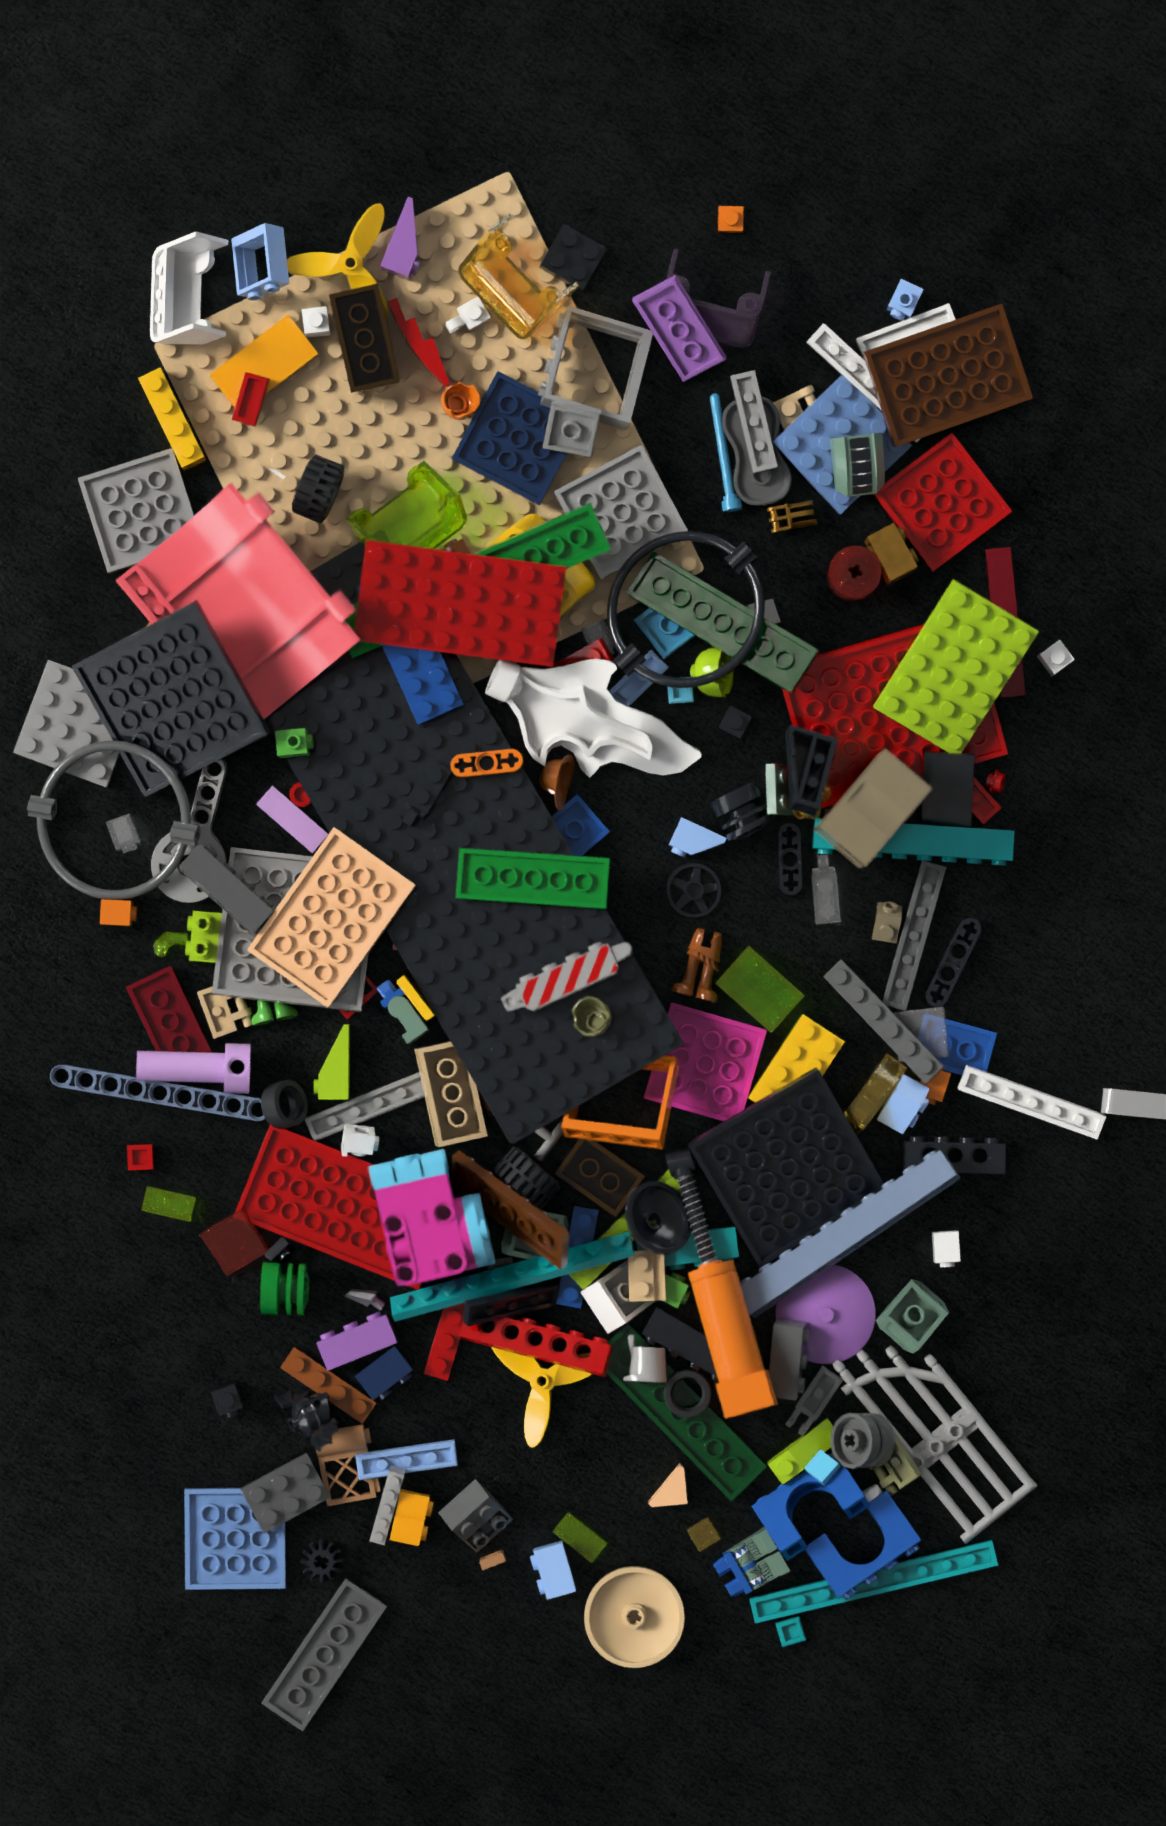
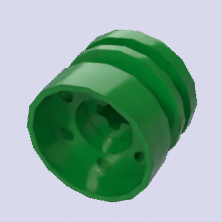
[260,1262,310,1316]

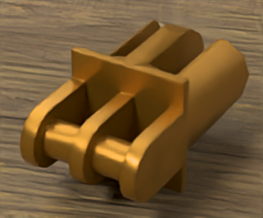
[767,500,817,533]

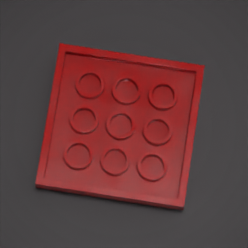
[873,433,1012,572]

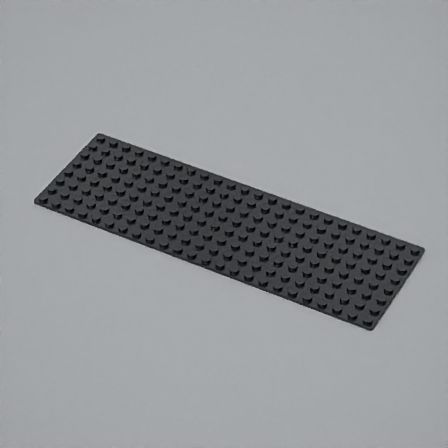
[264,531,683,1144]

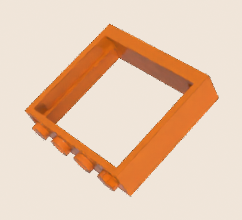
[562,1055,679,1149]

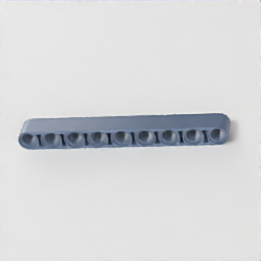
[50,1065,266,1121]

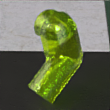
[153,932,188,957]

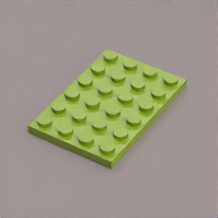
[873,579,1039,753]

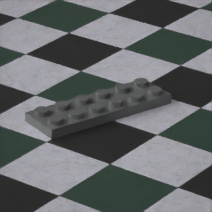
[262,1578,387,1731]

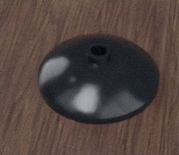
[625,1181,691,1255]

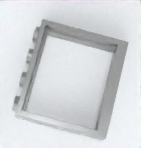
[538,306,653,430]

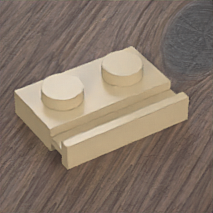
[628,1250,666,1302]

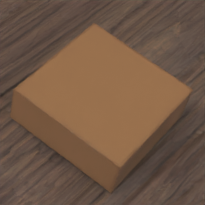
[479,1550,506,1570]

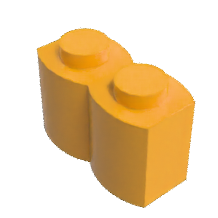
[390,1489,433,1546]

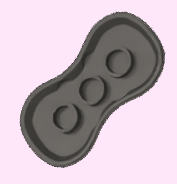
[722,396,792,505]

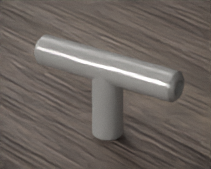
[534,1118,563,1162]

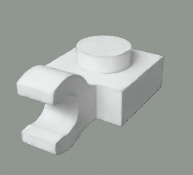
[445,296,491,334]

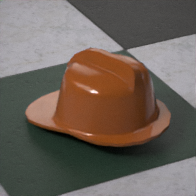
[539,755,575,811]

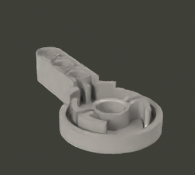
[151,758,228,903]

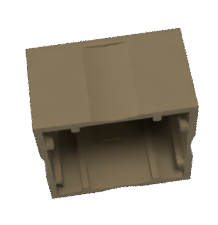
[813,749,932,868]

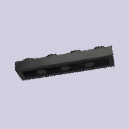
[463,1280,559,1327]

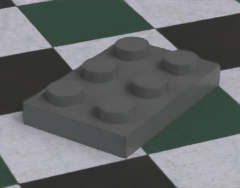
[240,1453,330,1533]

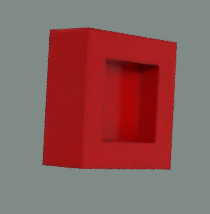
[127,1144,154,1170]

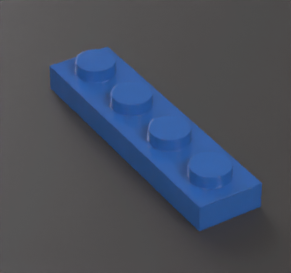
[556,1206,599,1308]

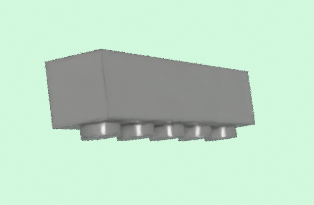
[370,1466,406,1545]

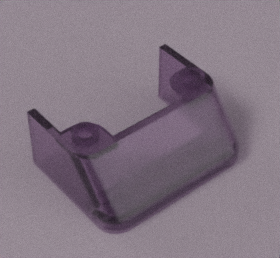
[666,249,771,348]

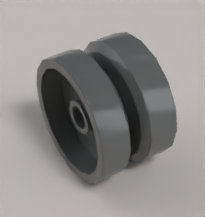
[830,1413,895,1468]

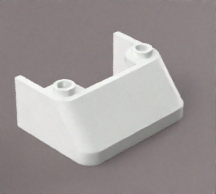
[150,232,228,345]

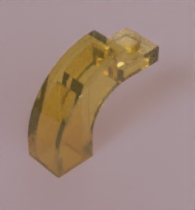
[843,1053,907,1136]

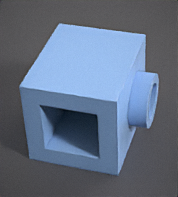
[887,279,923,321]

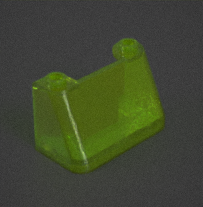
[346,461,467,549]

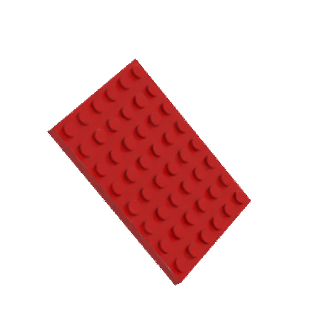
[782,624,1008,809]

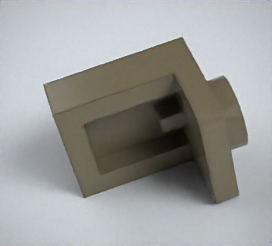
[872,902,902,943]

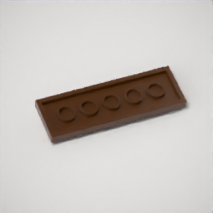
[451,1151,569,1270]

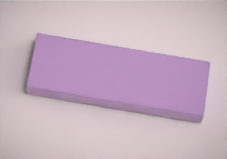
[256,786,329,853]

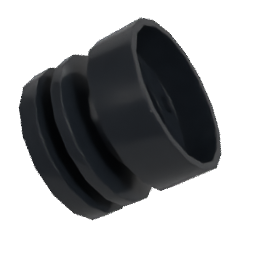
[710,780,775,841]

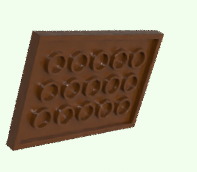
[862,304,1033,447]

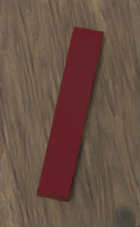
[985,547,1026,698]

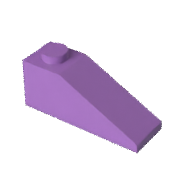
[380,197,421,281]

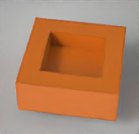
[718,206,743,233]

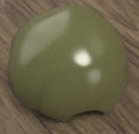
[572,997,611,1037]

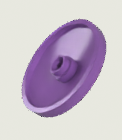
[775,1265,875,1364]

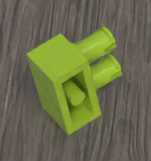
[185,911,222,963]

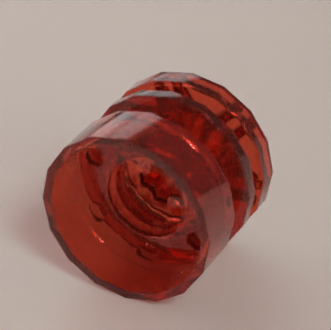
[827,546,882,602]

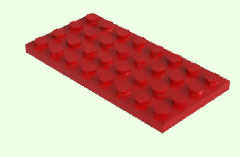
[354,540,566,667]
[234,1125,456,1290]

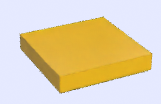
[396,974,435,1020]

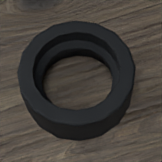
[261,1080,308,1129]
[664,1369,711,1418]

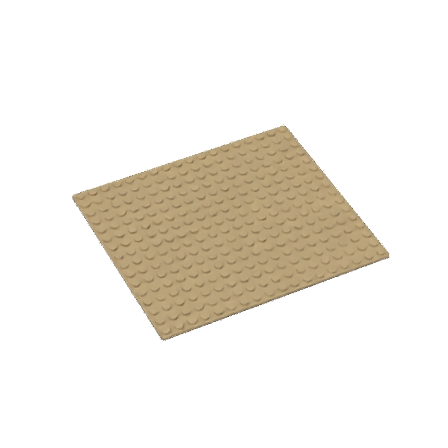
[154,172,704,684]

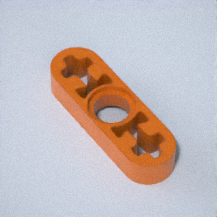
[450,749,524,778]

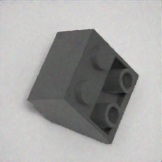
[438,1479,513,1553]

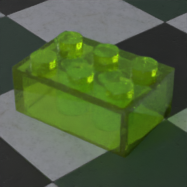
[715,946,805,1033]

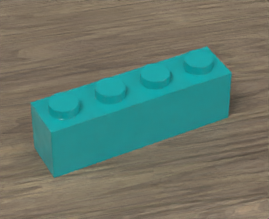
[636,1226,739,1270]

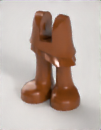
[671,928,722,1003]

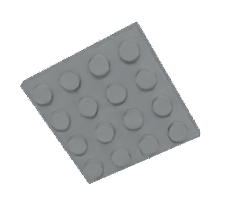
[554,445,688,580]
[78,448,194,574]
[13,660,120,788]

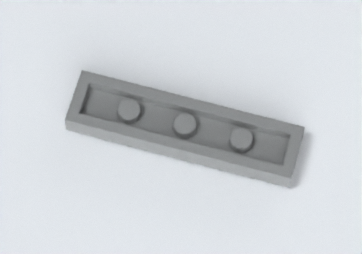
[730,370,778,474]

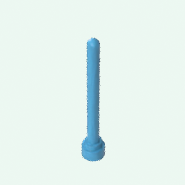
[710,393,742,512]

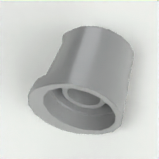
[623,1334,667,1383]

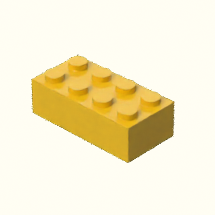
[748,1014,845,1103]

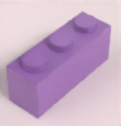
[317,1311,398,1371]

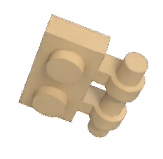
[197,986,253,1039]

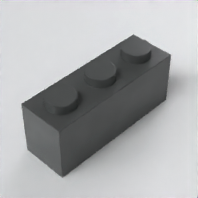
[769,1318,810,1400]

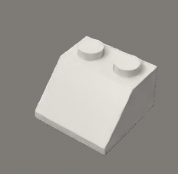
[581,1260,655,1333]

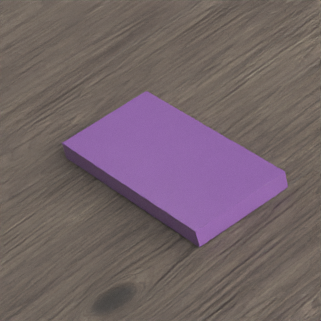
[632,275,727,382]

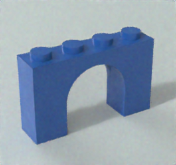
[752,1453,871,1561]
[805,1491,921,1600]

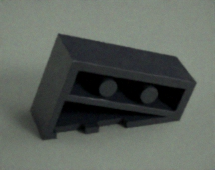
[785,725,838,816]

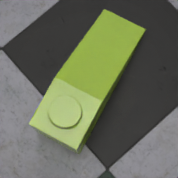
[314,1025,350,1100]
[767,1418,834,1485]

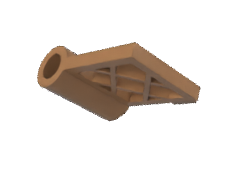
[316,1424,381,1506]

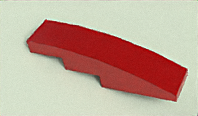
[388,298,450,388]

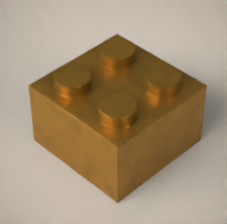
[865,523,919,585]

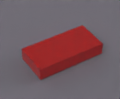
[232,372,270,427]

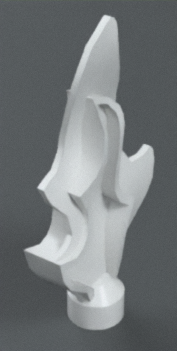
[485,658,701,778]

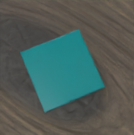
[775,1615,806,1647]

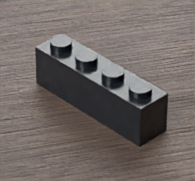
[642,1306,719,1383]

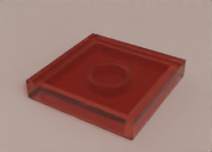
[200,1208,269,1276]

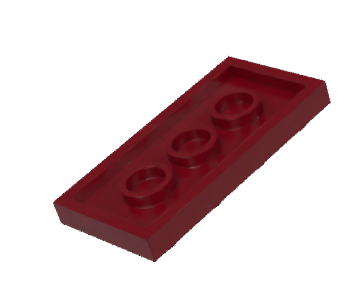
[126,966,213,1053]

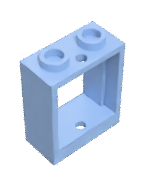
[231,223,289,301]

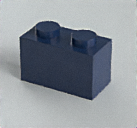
[355,1344,414,1400]

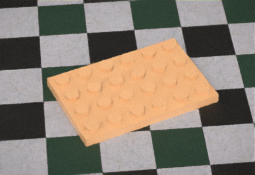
[247,827,416,1008]

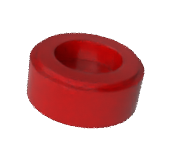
[289,782,312,807]

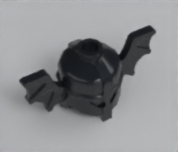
[274,1390,339,1452]

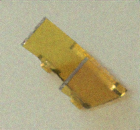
[458,213,579,339]

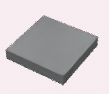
[543,400,601,457]

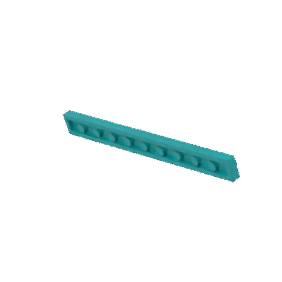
[390,1232,635,1322]
[749,1540,998,1623]

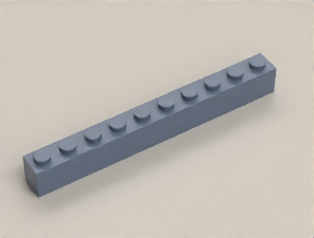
[740,1150,961,1318]

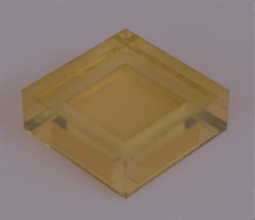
[686,1517,721,1552]

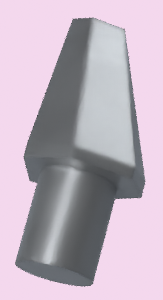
[345,1289,385,1311]

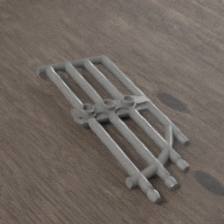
[833,1346,1037,1544]

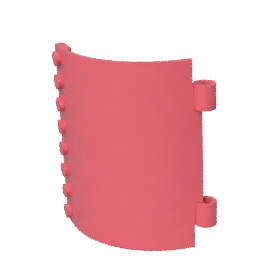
[116,483,360,719]

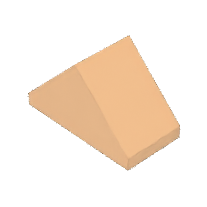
[648,1463,687,1507]

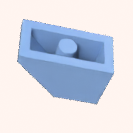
[669,817,727,858]

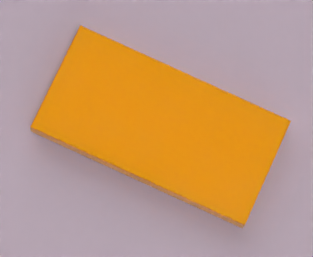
[209,315,319,408]

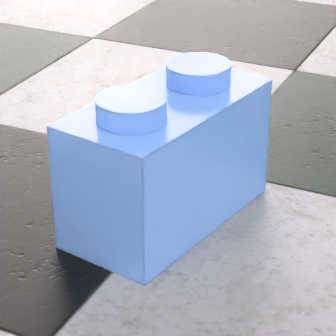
[877,1074,929,1134]
[530,1541,576,1600]

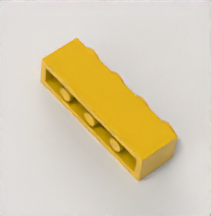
[138,368,206,471]

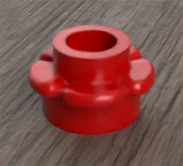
[986,770,1006,794]

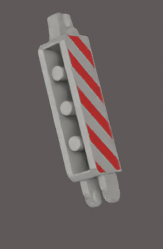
[501,941,633,1012]

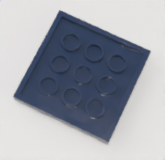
[451,371,567,506]

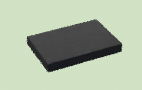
[921,751,975,828]

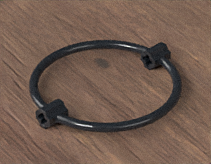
[607,531,765,688]

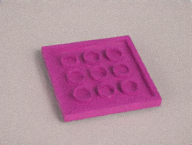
[644,1002,767,1121]

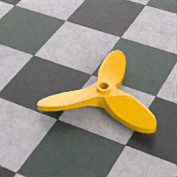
[287,203,389,319]
[492,1337,592,1448]

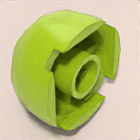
[690,648,734,697]

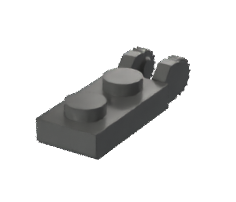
[785,1365,843,1436]

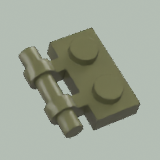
[869,1432,922,1496]

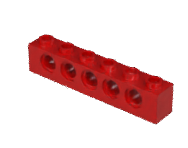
[459,1316,613,1377]

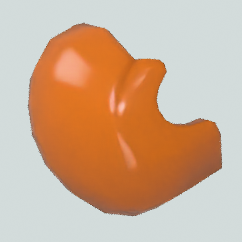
[441,382,481,420]

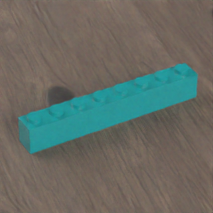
[812,818,1014,866]

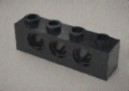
[903,1136,1006,1174]

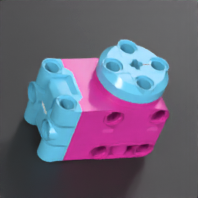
[369,1149,496,1286]

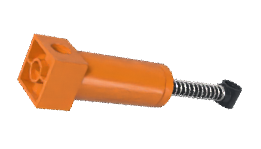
[665,1147,778,1418]

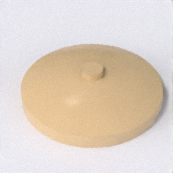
[584,1566,684,1668]

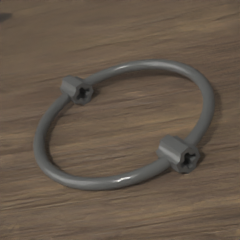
[27,741,201,900]

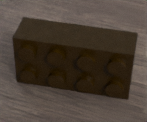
[329,283,400,393]

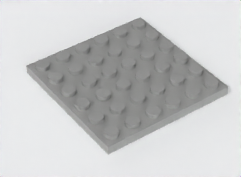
[212,847,369,1012]

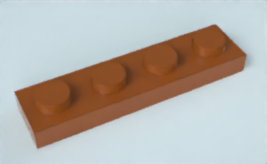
[280,1347,377,1424]

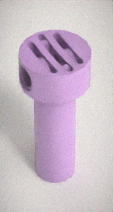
[136,1043,251,1094]

